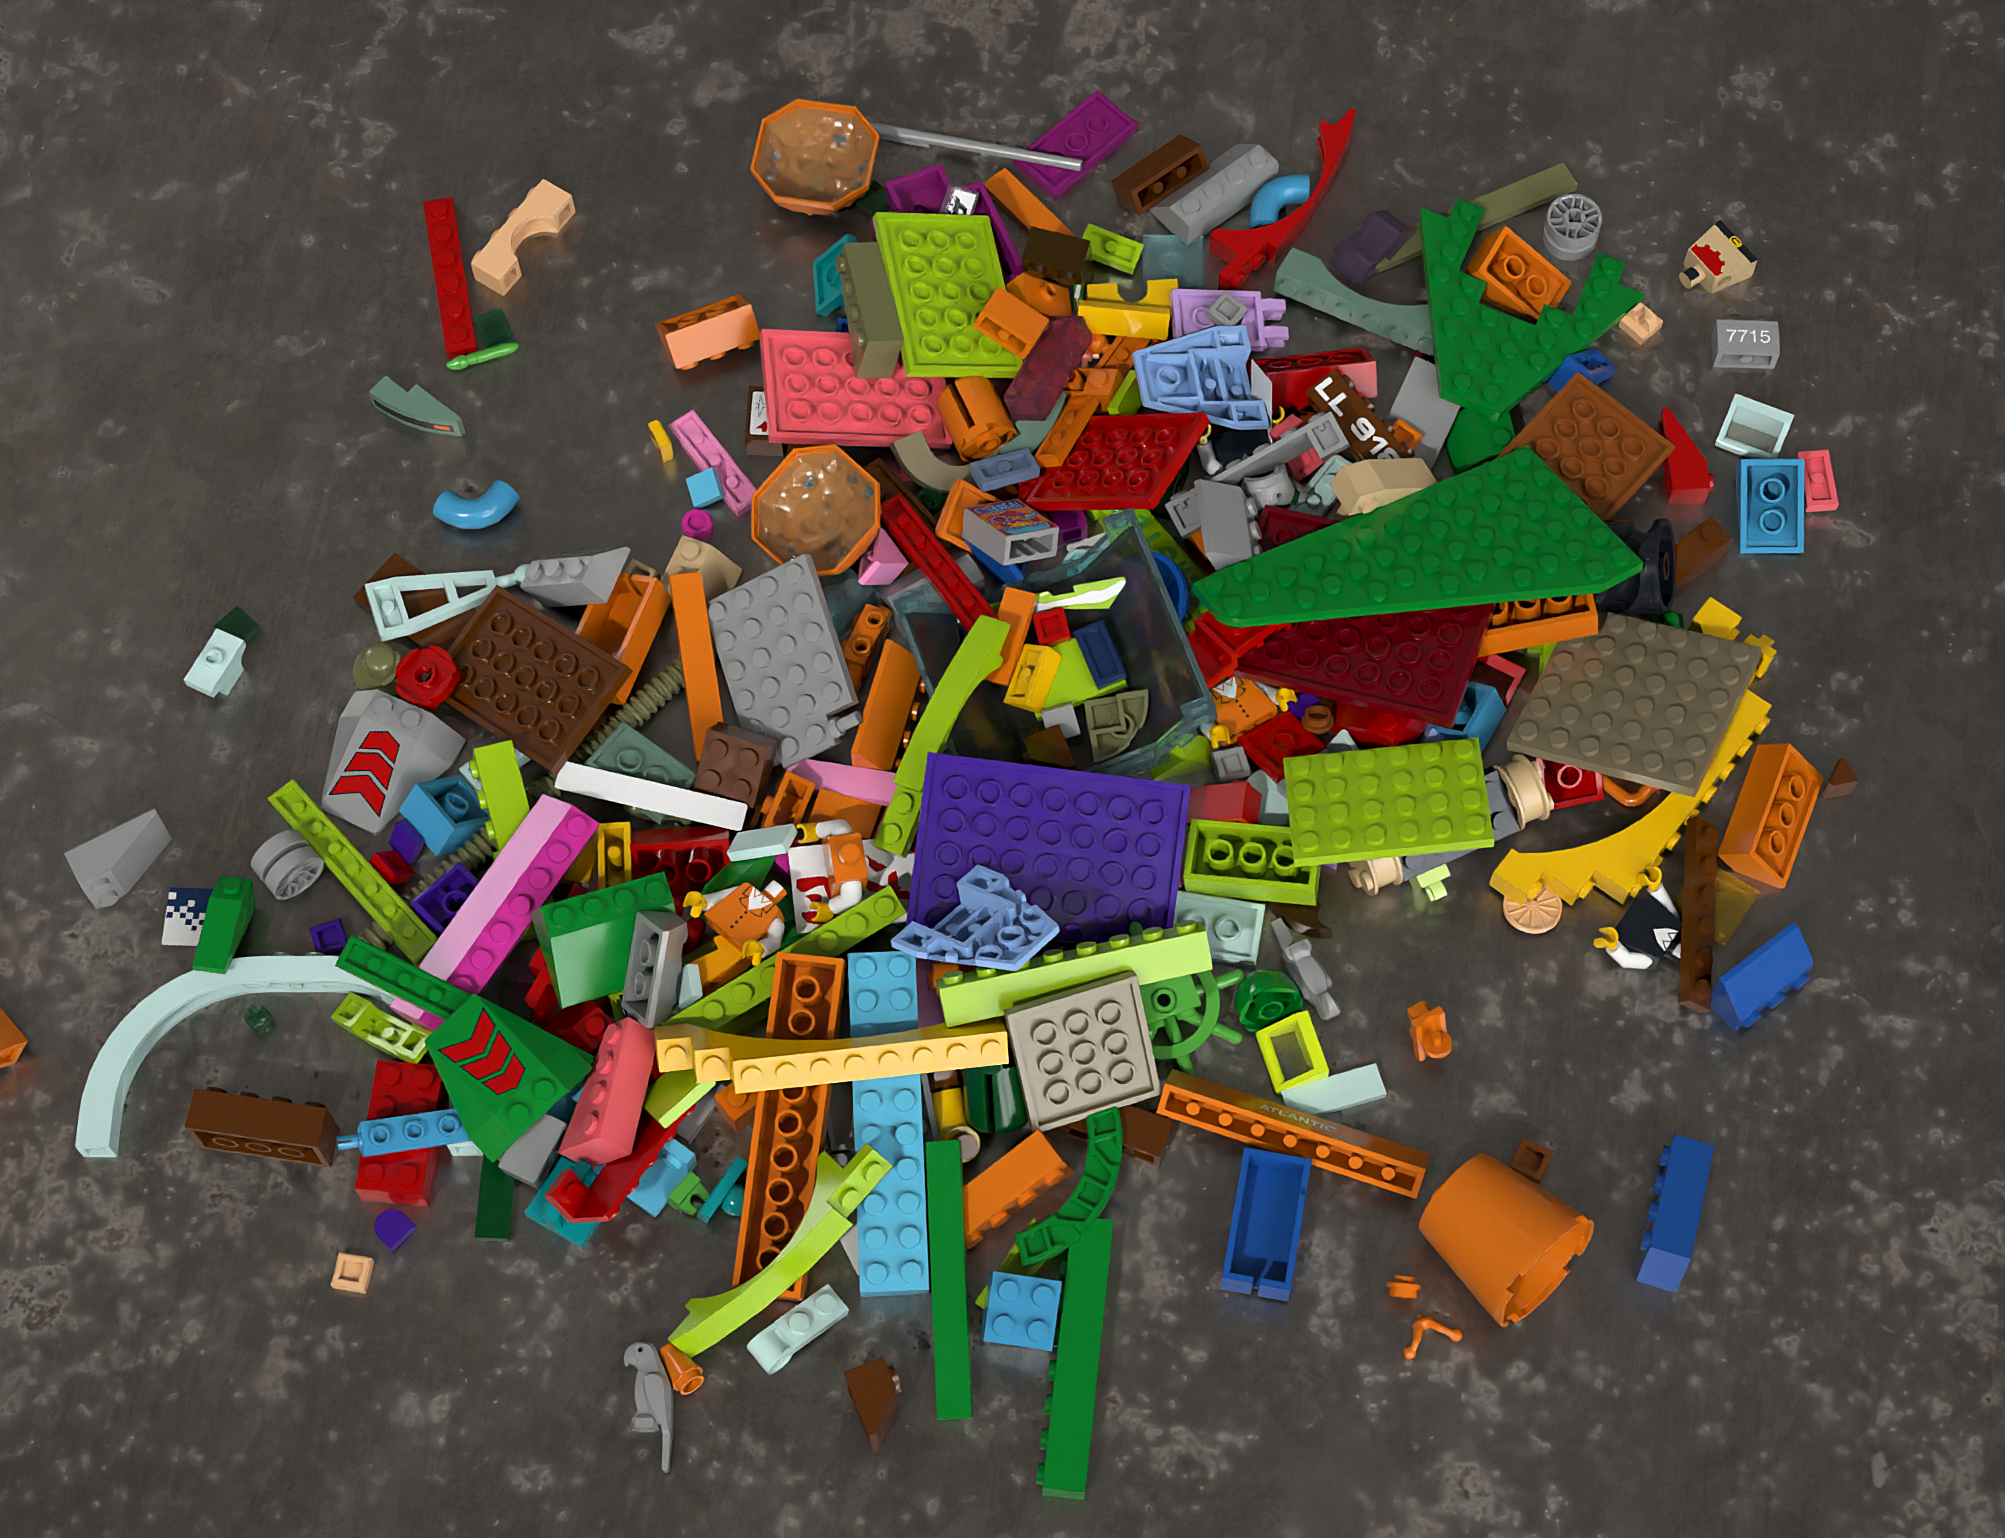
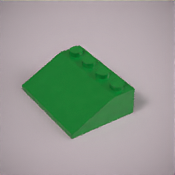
[530,871,684,1009]

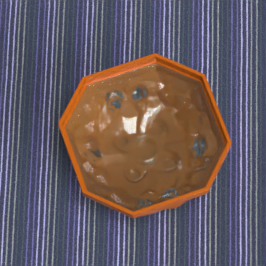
[750,99,880,216]
[751,444,882,576]

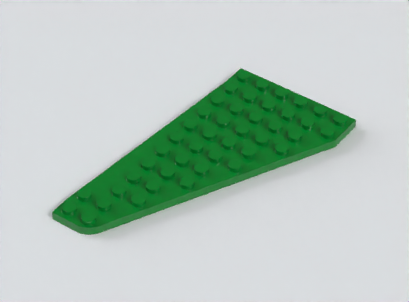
[1192,444,1644,627]

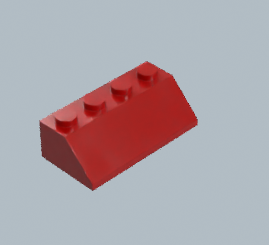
[1246,347,1378,414]

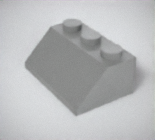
[1194,479,1263,571]
[872,545,985,639]
[520,546,631,608]
[621,911,688,1028]

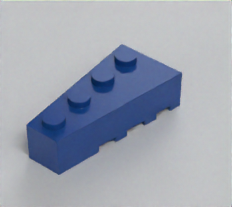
[1636,1134,1714,1293]

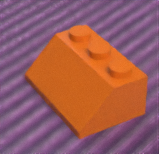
[654,293,760,370]

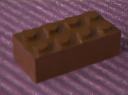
[185,1087,340,1168]

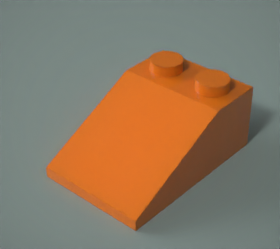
[1464,225,1572,325]

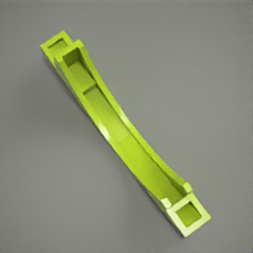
[873,615,1011,859]
[667,1143,893,1358]

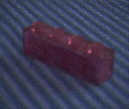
[1003,316,1092,421]

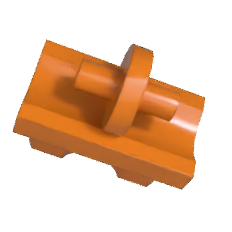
[1407,1001,1452,1062]

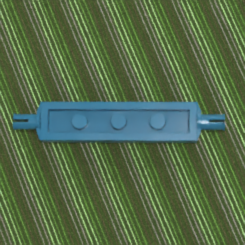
[336,1108,471,1157]

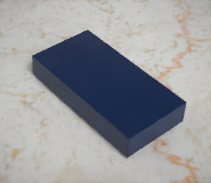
[1073,619,1128,691]

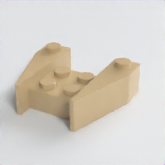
[1328,458,1438,521]

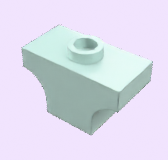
[184,628,246,698]

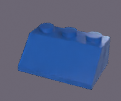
[1710,922,1814,1032]

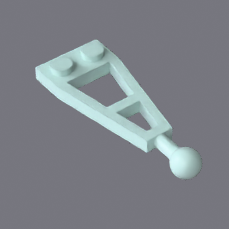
[364,564,530,641]

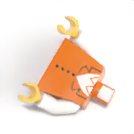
[1200,676,1298,750]
[796,819,868,922]
[683,880,787,966]

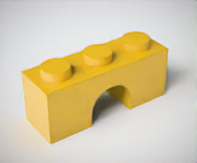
[1086,279,1178,328]

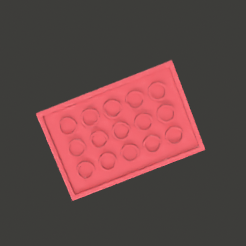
[759,329,952,449]

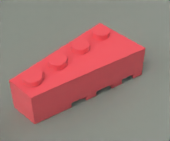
[558,1017,656,1168]

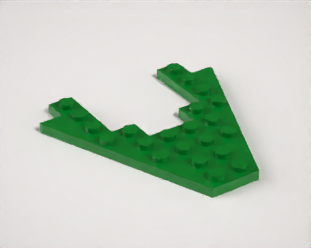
[1418,198,1644,420]

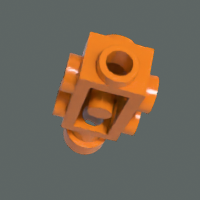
[840,603,893,695]

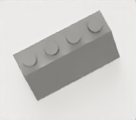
[1149,144,1279,247]

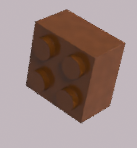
[693,722,779,808]

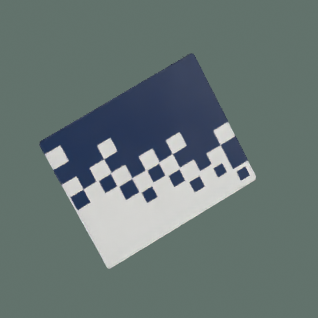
[161,887,213,946]

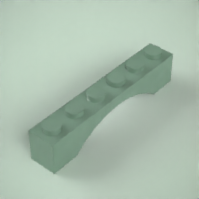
[1274,247,1434,358]

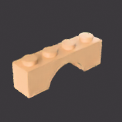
[471,179,575,296]

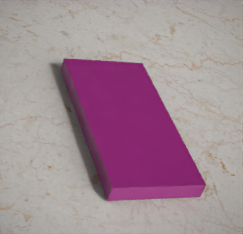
[1013,90,1139,200]

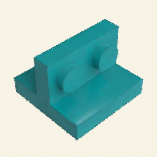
[813,234,857,317]
[524,1156,600,1249]

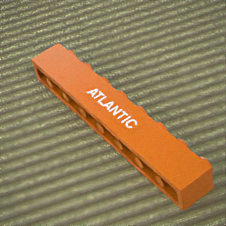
[1156,1069,1430,1199]

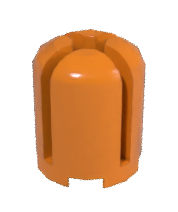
[937,376,1017,464]

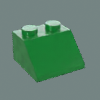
[1445,408,1516,476]

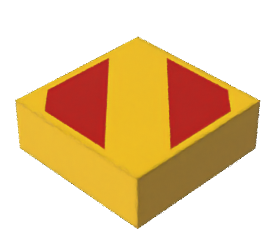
[648,419,674,463]

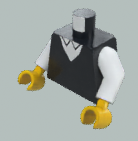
[1196,406,1285,478]
[1594,866,1682,969]

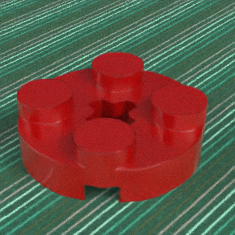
[395,645,461,710]

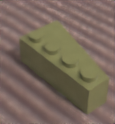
[836,242,904,379]

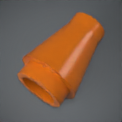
[659,1343,704,1395]

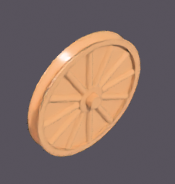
[1503,886,1562,934]

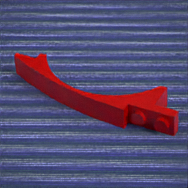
[1209,108,1356,290]

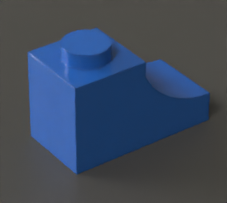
[1548,348,1617,394]

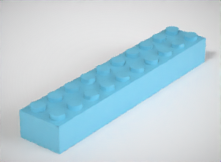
[848,951,929,1297]

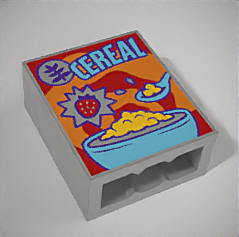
[962,499,1059,566]

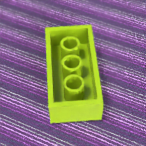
[1183,819,1321,906]

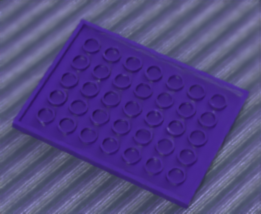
[905,752,1191,944]

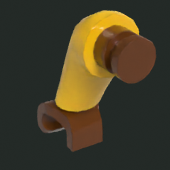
[927,1069,980,1163]

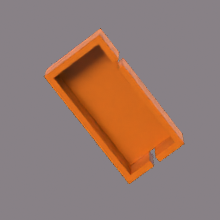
[575,572,672,705]

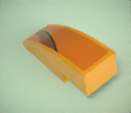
[688,935,752,997]

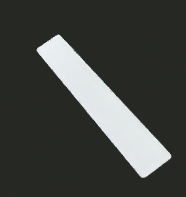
[555,762,748,831]

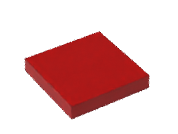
[1237,710,1328,784]

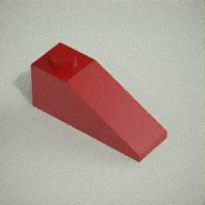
[1658,408,1714,505]

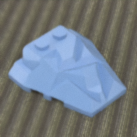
[891,864,1060,971]

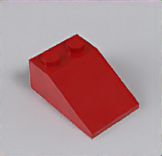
[1329,701,1429,749]

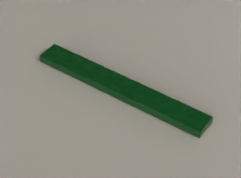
[474,982,533,1242]

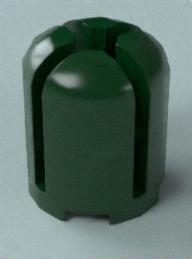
[962,1048,1028,1134]

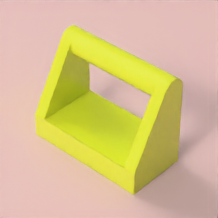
[1255,1010,1329,1095]

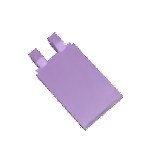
[1169,289,1289,352]

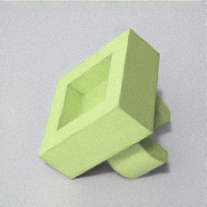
[1409,863,1451,901]

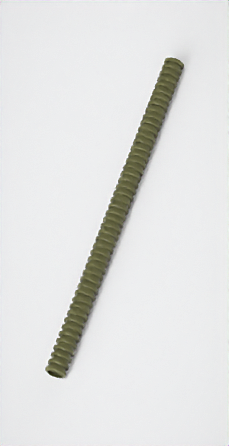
[356,634,718,951]

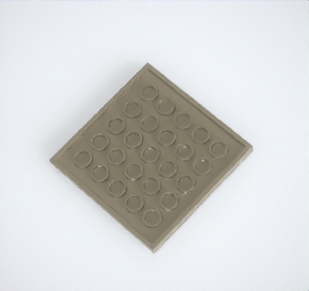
[1506,609,1761,797]

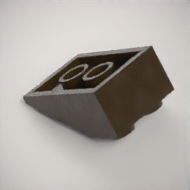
[1021,226,1094,286]

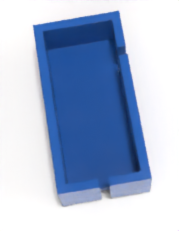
[1220,1147,1312,1301]

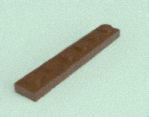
[1678,816,1718,1013]

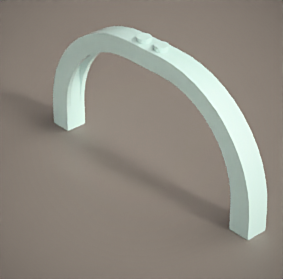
[75,952,483,1157]

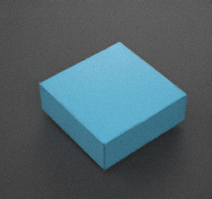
[686,467,725,509]

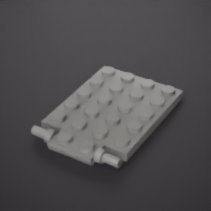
[706,554,863,769]

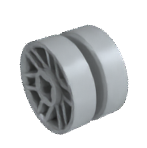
[1542,194,1602,261]
[251,829,324,900]

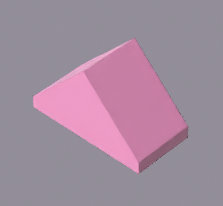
[858,528,909,585]

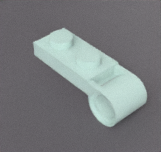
[747,1284,849,1375]

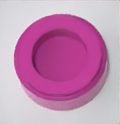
[681,509,713,541]

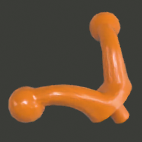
[1403,1314,1462,1359]

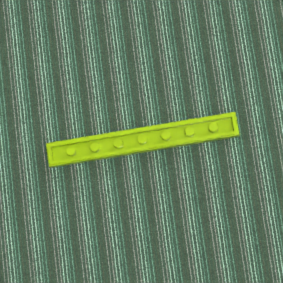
[267,779,438,967]

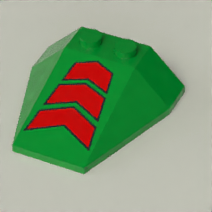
[424,993,593,1163]

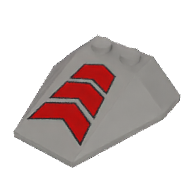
[320,689,467,836]

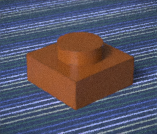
[1509,1137,1554,1185]

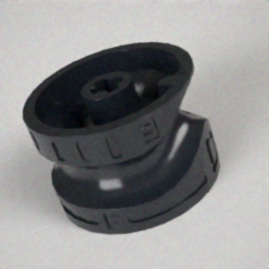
[1595,518,1676,614]

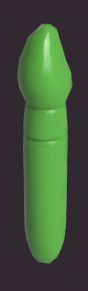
[446,342,519,370]

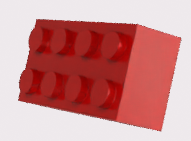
[354,1060,448,1207]

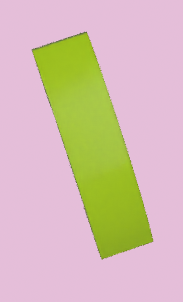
[330,992,432,1064]

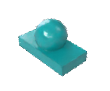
[697,1156,748,1224]

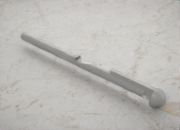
[864,115,1083,171]

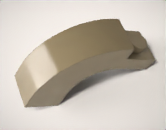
[889,430,999,494]

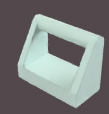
[1714,394,1794,459]

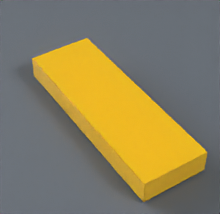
[1076,300,1170,340]

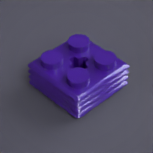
[410,862,480,938]

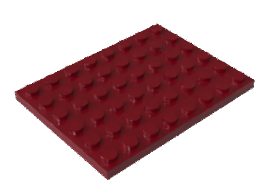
[1234,505,1496,728]

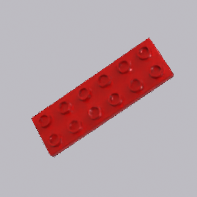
[544,1052,696,1223]

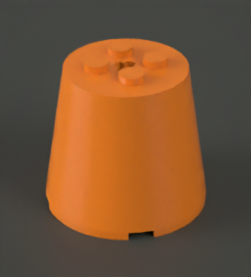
[1419,1153,1595,1327]

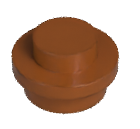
[1302,705,1334,734]

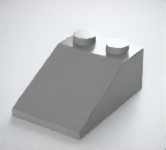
[64,808,172,910]

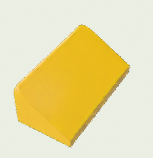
[1003,644,1061,713]

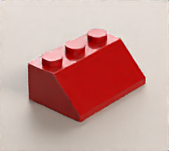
[630,825,732,902]

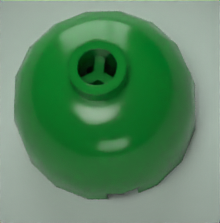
[1234,968,1303,1033]

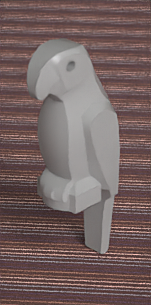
[1270,917,1341,1021]
[624,1342,673,1472]

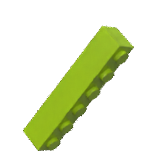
[468,740,554,942]

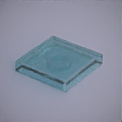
[1143,234,1204,291]

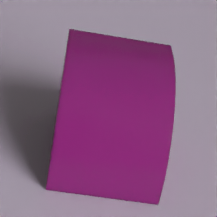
[1047,510,1087,546]

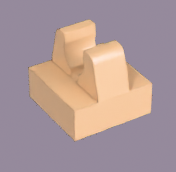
[1619,302,1663,345]

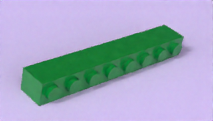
[1036,1218,1114,1500]

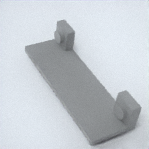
[1165,411,1350,539]

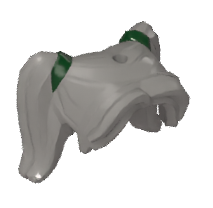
[1240,463,1308,523]

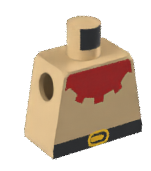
[1679,220,1758,293]

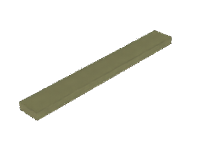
[1352,162,1578,278]

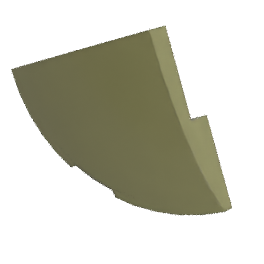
[1084,689,1149,763]

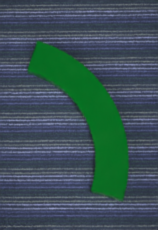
[1014,1106,1123,1269]

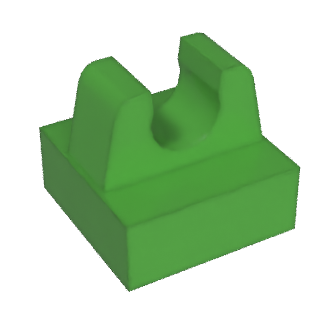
[667,1171,709,1215]

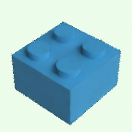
[979,1271,1062,1351]

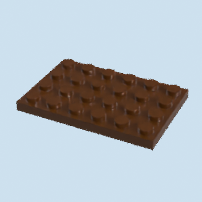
[424,585,633,776]

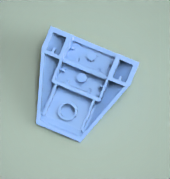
[1132,325,1270,430]

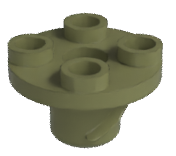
[353,641,410,699]

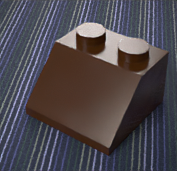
[844,1356,902,1453]

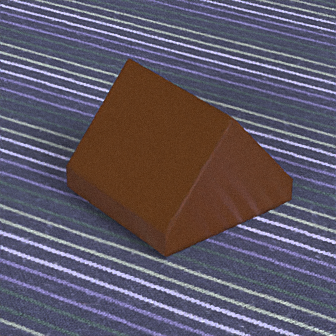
[1822,758,1858,799]

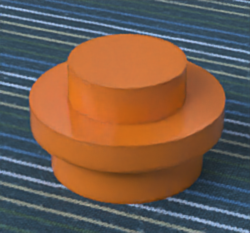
[1386,1275,1421,1299]

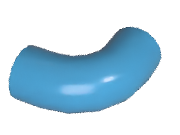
[1249,174,1310,229]
[433,480,520,529]

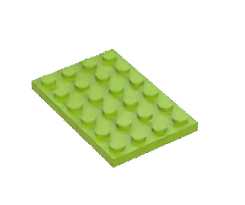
[873,212,1025,378]
[1283,737,1494,867]

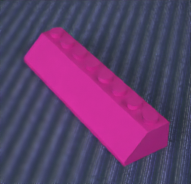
[389,794,600,1032]

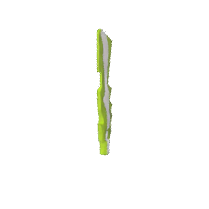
[957,577,1126,623]

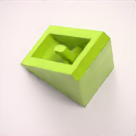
[1145,731,1213,781]

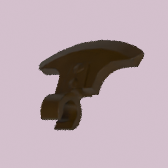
[1266,879,1332,938]

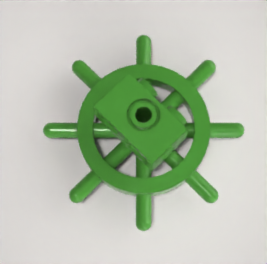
[1129,921,1245,1077]

